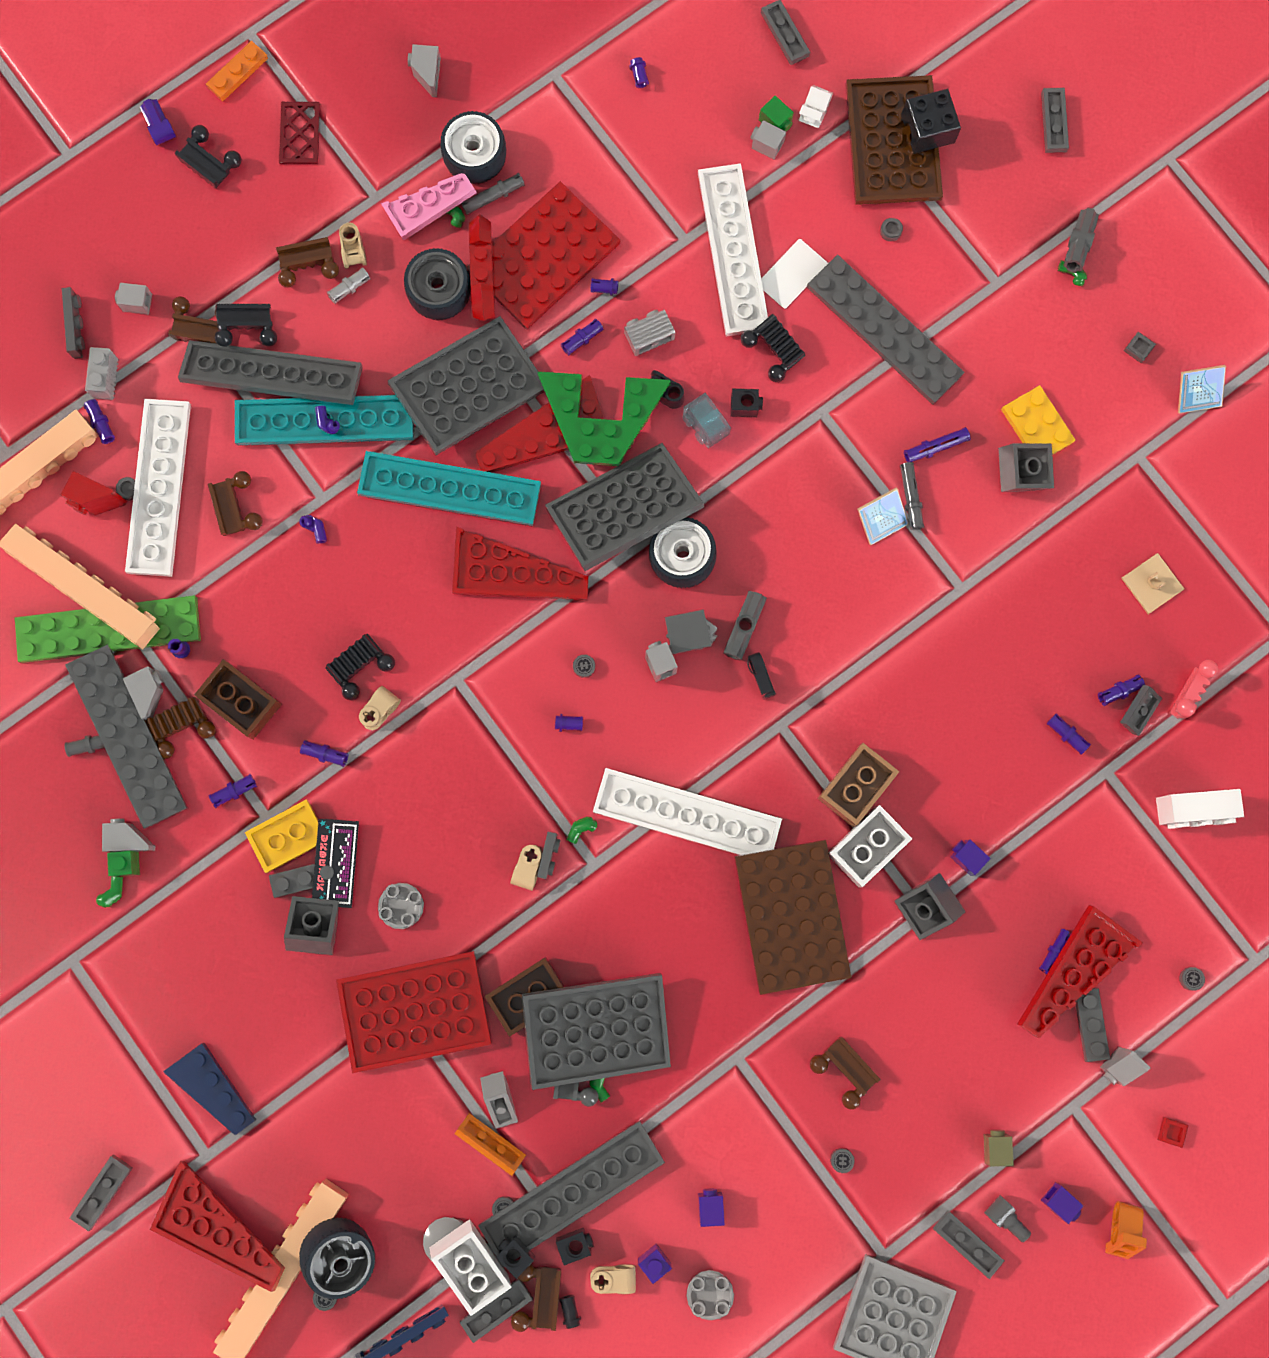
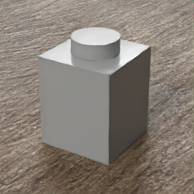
[750,120,786,160]
[115,283,152,315]

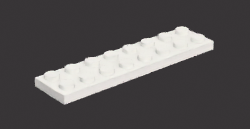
[698,163,768,337]
[125,399,191,577]
[593,768,782,855]

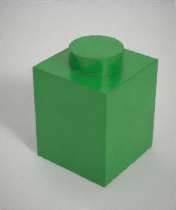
[759,96,794,132]
[107,851,140,877]

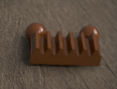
[276,237,339,288]
[168,296,218,344]
[208,471,263,536]
[146,697,216,759]
[810,1036,881,1110]
[511,1264,561,1332]

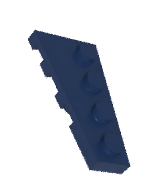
[163,1043,256,1135]
[355,1304,449,1358]

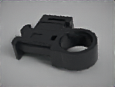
[747,652,776,700]

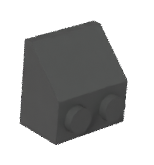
[998,443,1054,492]
[894,873,965,940]
[284,896,339,955]

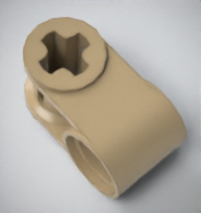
[339,223,367,269]
[359,686,401,730]
[510,845,542,891]
[590,1264,636,1294]

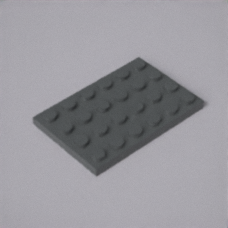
[388,316,545,455]
[545,443,704,571]
[522,973,671,1090]

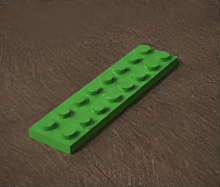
[15,595,201,663]

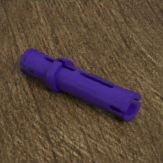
[904,427,971,462]

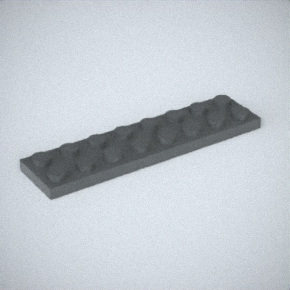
[807,255,965,405]
[178,340,363,405]
[65,645,188,829]
[478,1120,665,1267]

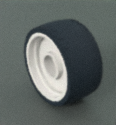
[440,111,506,184]
[649,517,717,588]

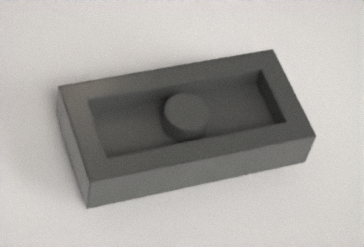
[1120,685,1162,736]
[537,832,561,879]

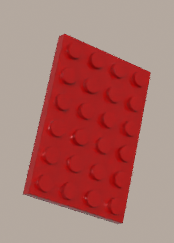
[466,181,621,330]
[336,951,492,1073]

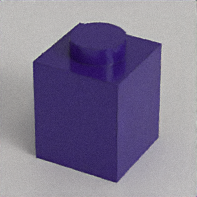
[951,839,991,876]
[1041,1182,1083,1224]
[698,1188,725,1227]
[638,1243,672,1284]

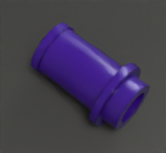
[629,57,649,88]
[591,278,619,296]
[168,639,190,658]
[555,714,583,732]

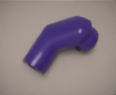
[315,405,340,434]
[299,515,327,544]

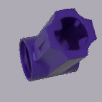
[140,99,176,146]

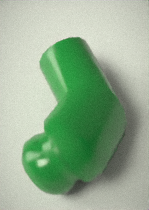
[446,206,465,228]
[1058,260,1087,286]
[566,817,598,844]
[96,877,123,908]
[589,1078,610,1103]

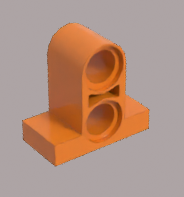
[1105,1201,1147,1259]

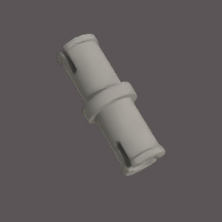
[327,267,371,304]

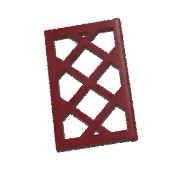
[279,101,320,165]

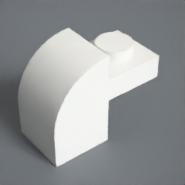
[799,85,833,128]

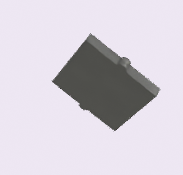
[665,609,712,654]

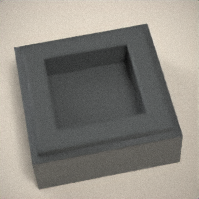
[1123,332,1156,363]

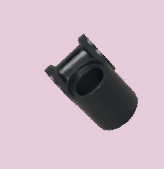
[650,370,684,409]

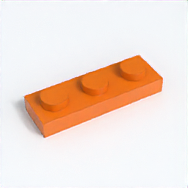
[206,40,268,102]
[454,1113,526,1176]

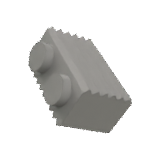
[624,310,675,356]
[85,347,119,400]

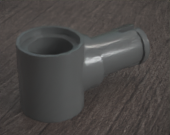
[984,1195,1031,1242]

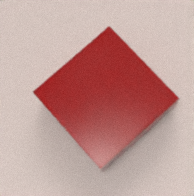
[1157,1117,1189,1148]

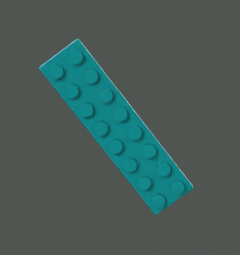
[235,395,414,446]
[357,451,541,526]

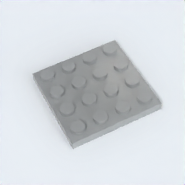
[833,1254,957,1358]

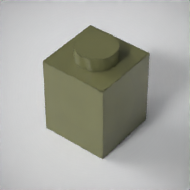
[983,1130,1014,1167]

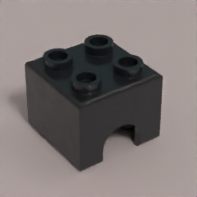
[901,89,961,154]

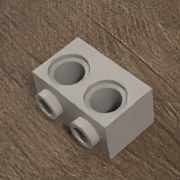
[645,641,678,682]

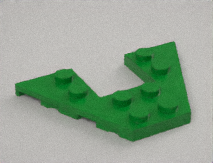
[537,372,671,466]

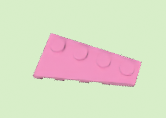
[381,173,477,240]

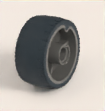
[404,248,471,320]
[299,1218,375,1299]

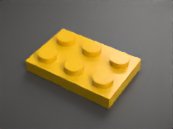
[1001,385,1076,455]
[245,799,318,873]

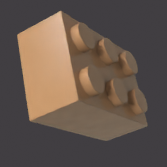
[817,743,899,827]

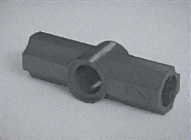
[1064,208,1099,273]
[723,591,767,661]

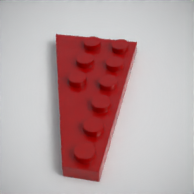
[475,375,604,472]
[452,526,589,600]
[1017,905,1143,1038]
[150,1161,285,1292]

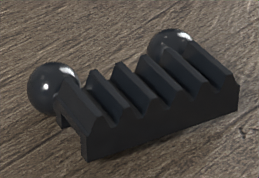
[175,125,242,188]
[215,304,277,347]
[740,314,806,382]
[325,633,395,700]

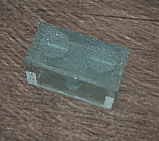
[682,392,731,449]

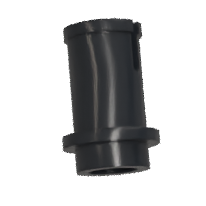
[559,1295,581,1329]

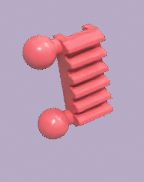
[1169,660,1218,719]

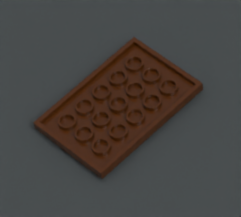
[846,75,943,205]
[734,840,851,995]

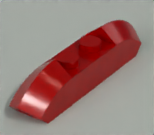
[469,214,495,321]

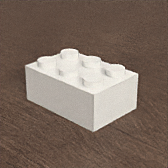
[1156,789,1244,829]
[828,805,912,887]
[429,1219,512,1316]

